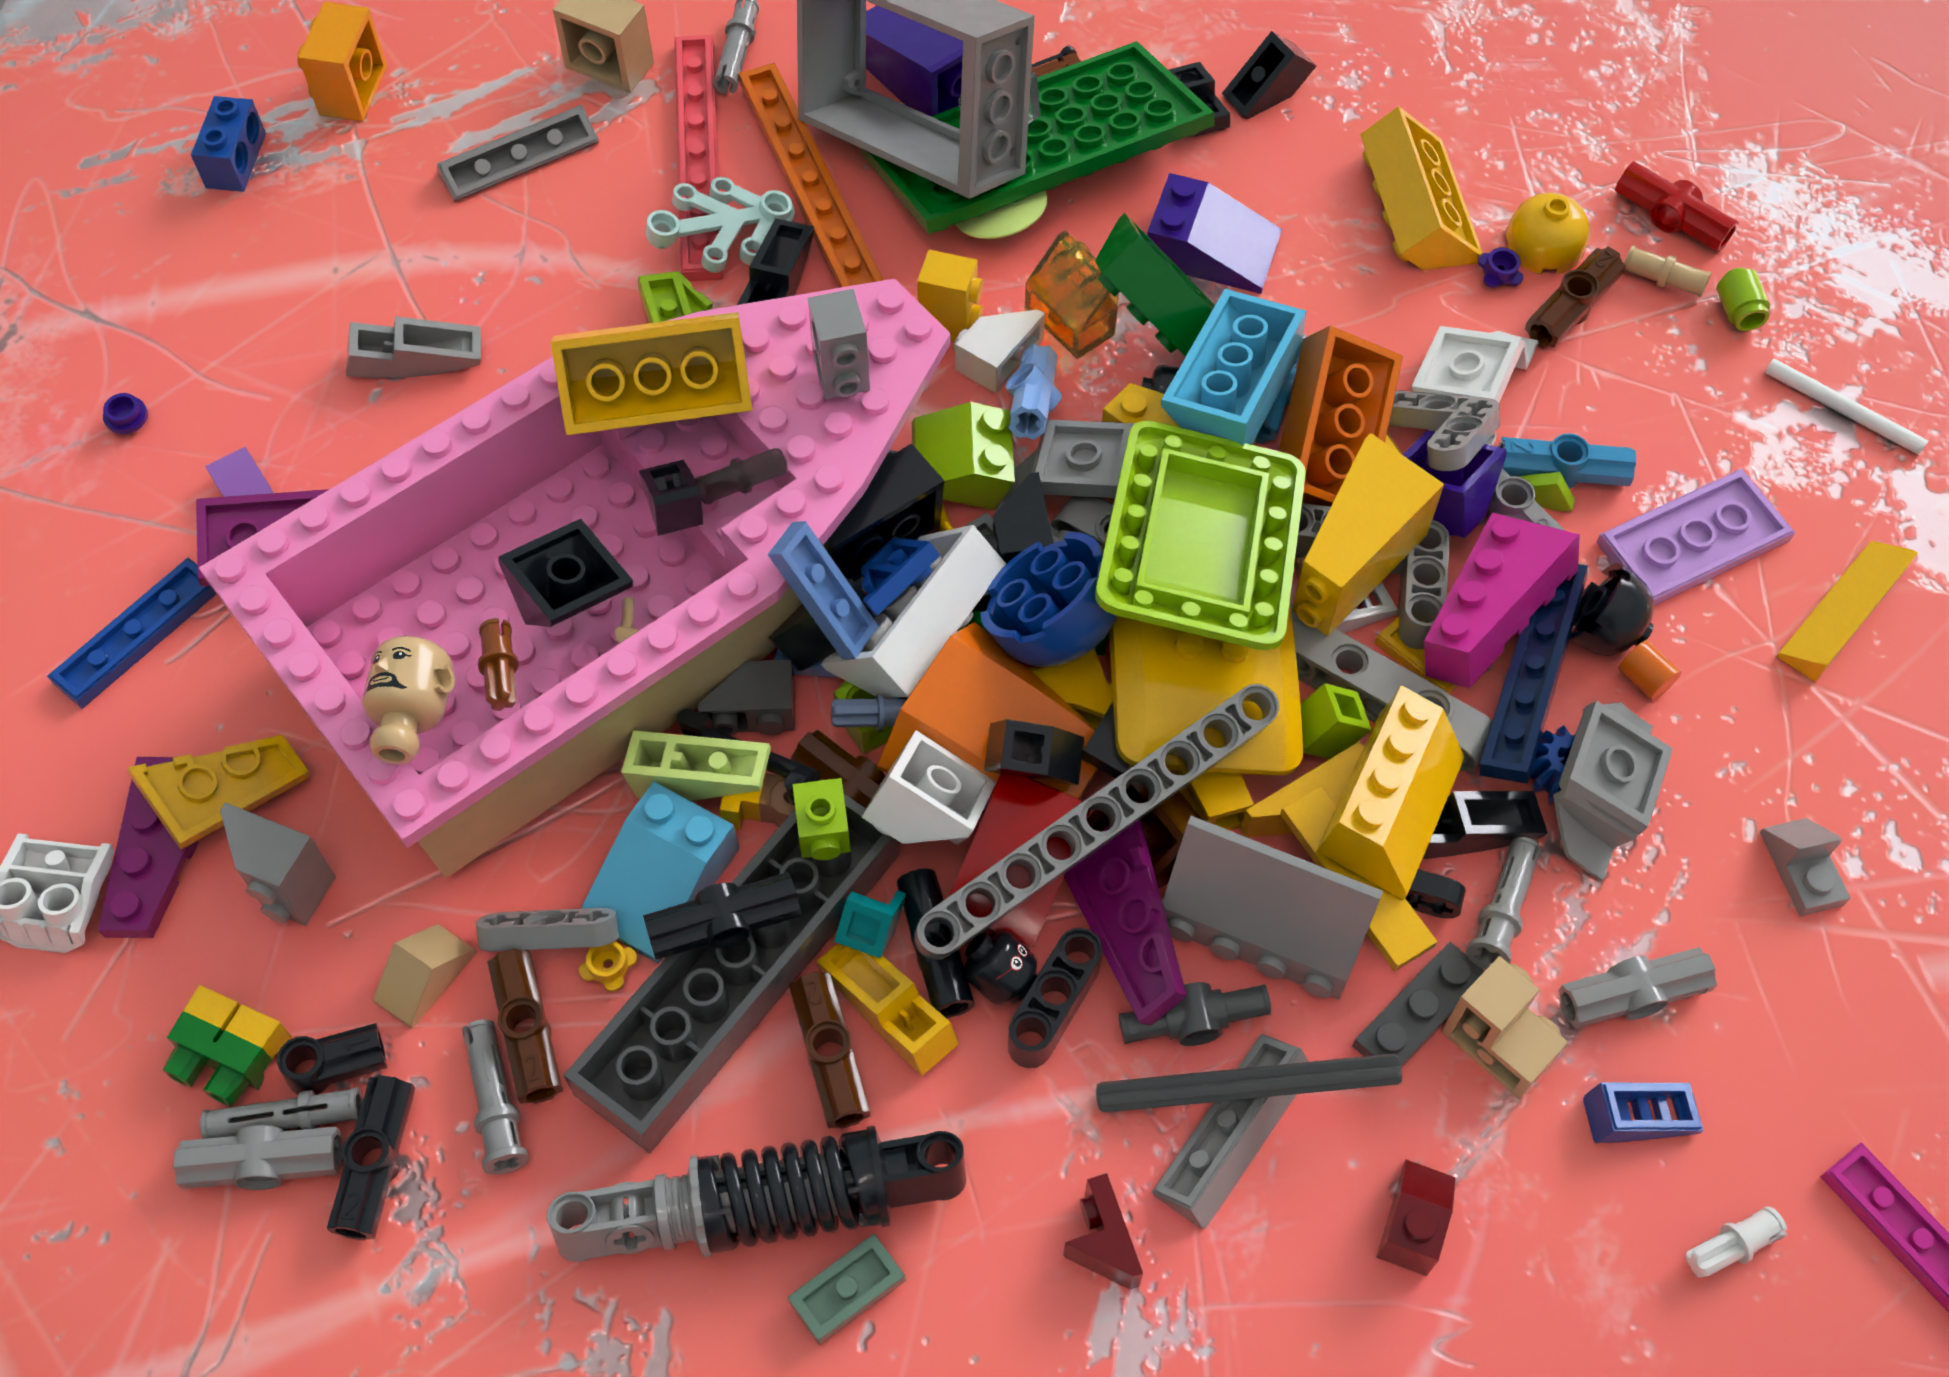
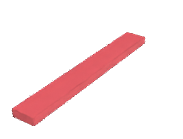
[674,35,723,281]

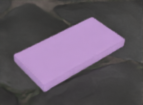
[1596,468,1796,606]

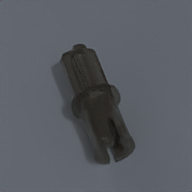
[696,448,788,504]

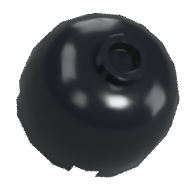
[1570,563,1654,656]

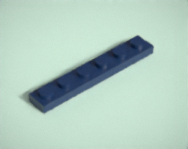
[1480,564,1588,784]

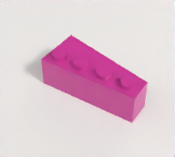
[1424,513,1580,688]

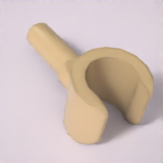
[615,597,641,644]

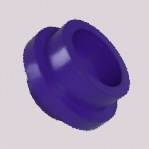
[103,393,148,434]

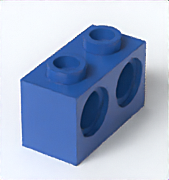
[191,96,266,192]

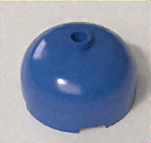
[980,532,1117,667]

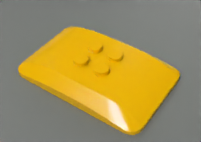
[1104,533,1303,776]

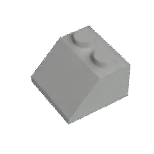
[220,802,336,926]

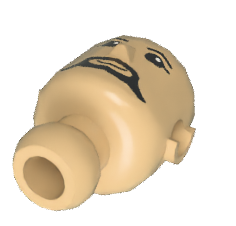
[362,636,455,765]

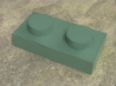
[788,1234,906,1345]

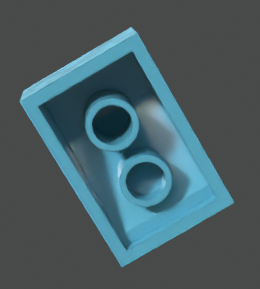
[581,781,739,964]

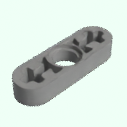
[475,908,619,951]

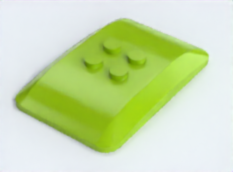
[1095,421,1306,650]

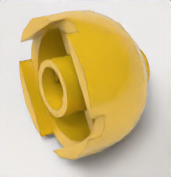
[1505,192,1590,274]

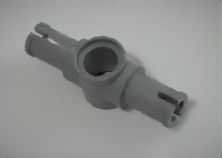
[1119,982,1271,1046]

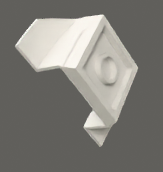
[1411,326,1538,446]

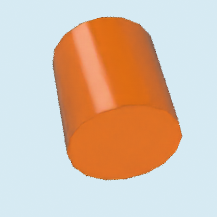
[1618,640,1682,701]

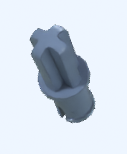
[830,694,908,732]

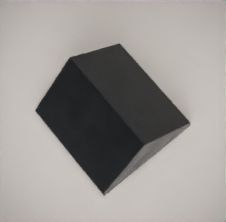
[498,518,633,627]

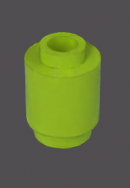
[1716,268,1770,331]

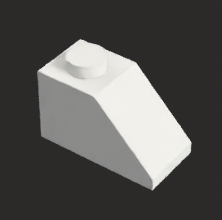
[953,309,1045,393]

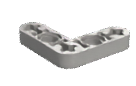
[1389,391,1500,471]

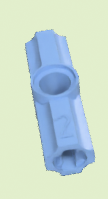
[1005,344,1062,440]

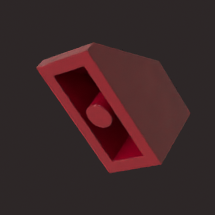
[1376,1159,1456,1276]

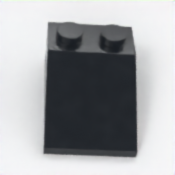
[827,444,944,582]

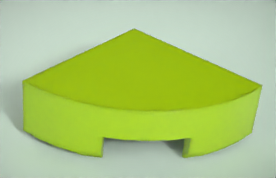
[1519,472,1575,511]

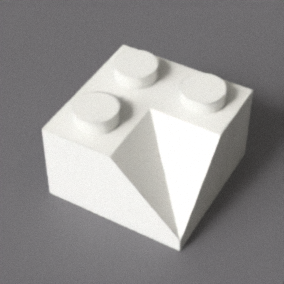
[862,730,997,845]

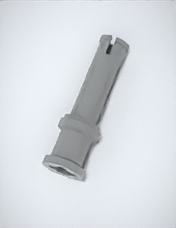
[1466,837,1542,970]
[462,1019,530,1175]

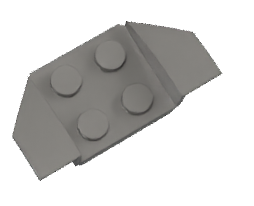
[995,419,1134,513]
[1553,701,1673,881]

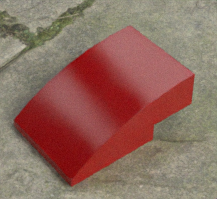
[948,774,1090,947]

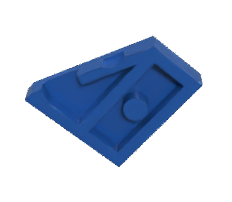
[861,538,941,616]

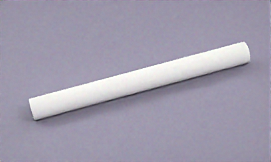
[1765,358,1929,455]

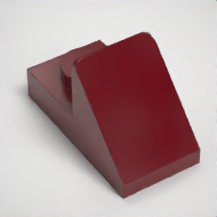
[1063,1173,1143,1289]

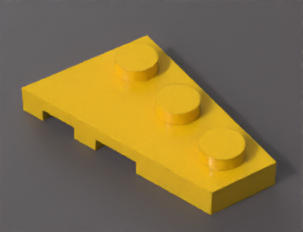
[128,735,309,850]

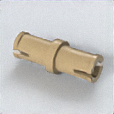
[1624,246,1712,297]

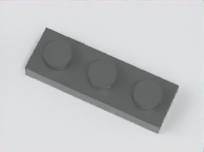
[1352,941,1485,1068]

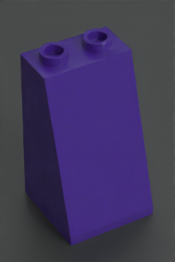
[866,5,963,116]

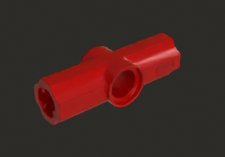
[1614,161,1739,252]

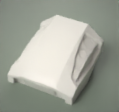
[0,833,114,953]

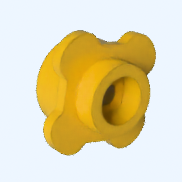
[579,941,637,992]

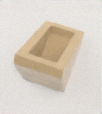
[373,924,477,1029]

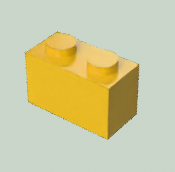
[917,249,983,343]

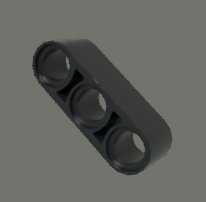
[1008,928,1102,1068]

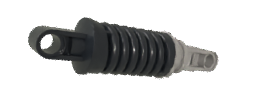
[547,1126,966,1262]

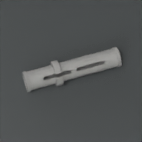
[713,0,760,94]
[200,1087,363,1139]

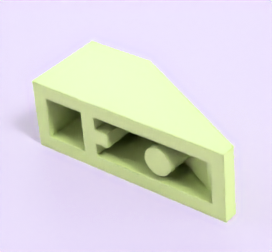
[621,730,771,801]

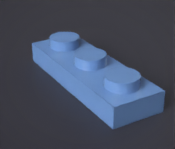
[768,521,879,659]

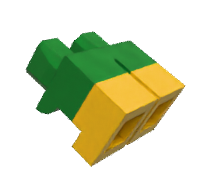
[163,984,293,1107]

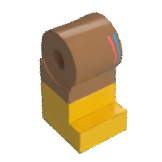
[719,773,795,830]

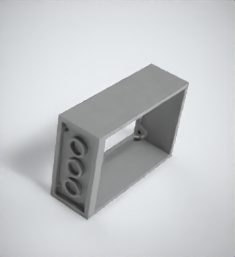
[797,0,1035,199]

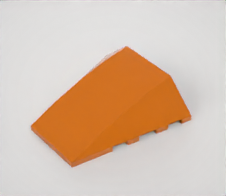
[877,622,1099,799]

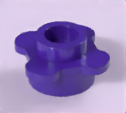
[1478,247,1523,288]

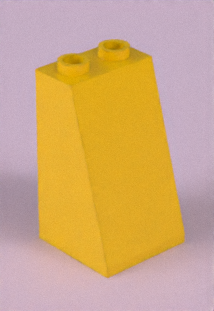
[1292,433,1444,637]

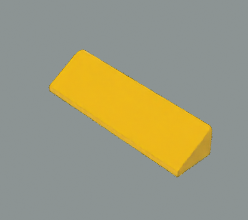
[1776,541,1918,683]

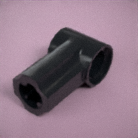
[277,1023,387,1095]

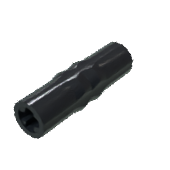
[897,868,974,1018]

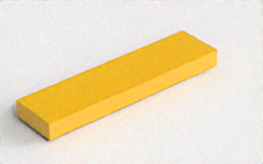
[1280,785,1438,972]

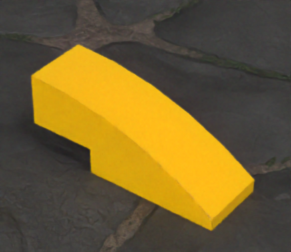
[817,943,959,1076]

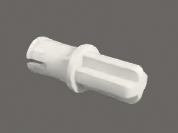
[1686,1206,1787,1278]

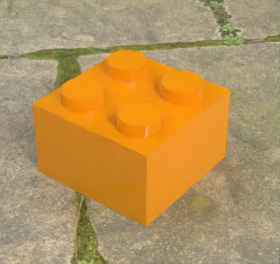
[297,1,388,121]

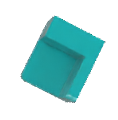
[834,890,907,958]

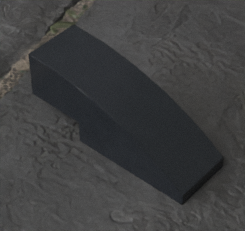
[737,218,814,305]
[1422,791,1548,859]

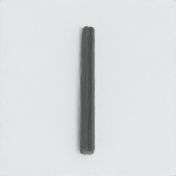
[1096,1054,1402,1112]

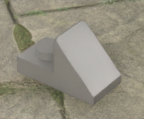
[1760,818,1851,916]

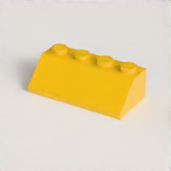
[1360,106,1483,270]
[550,312,753,435]
[1316,685,1465,900]

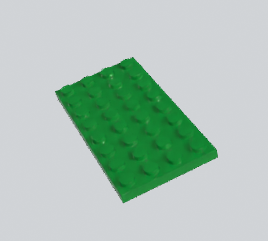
[861,41,1215,234]

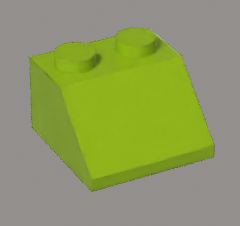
[911,402,1015,510]

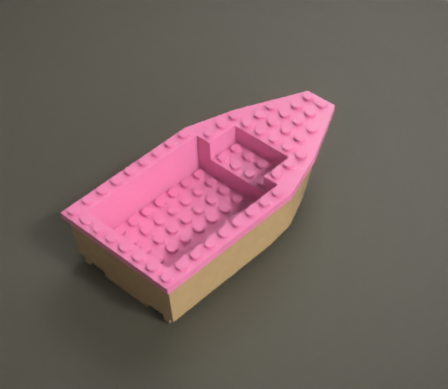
[199,279,951,878]

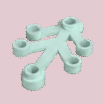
[645,177,795,273]

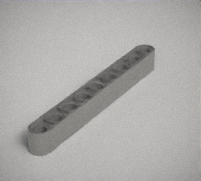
[914,684,1279,960]

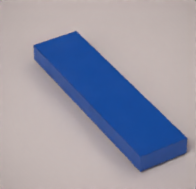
[47,557,216,709]

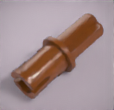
[478,618,519,711]

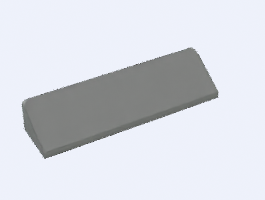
[436,105,599,201]
[1152,1034,1308,1229]

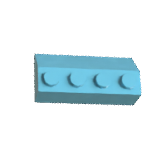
[1161,289,1306,445]

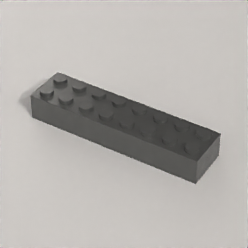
[564,779,899,1154]

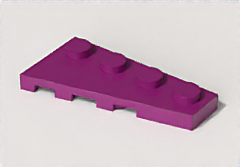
[1064,820,1187,1026]

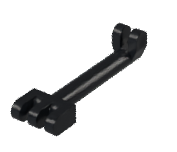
[677,709,820,806]

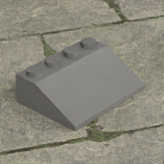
[1162,816,1383,1000]

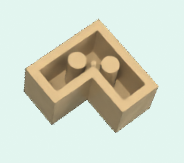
[1441,956,1568,1100]

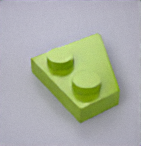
[638,271,713,323]

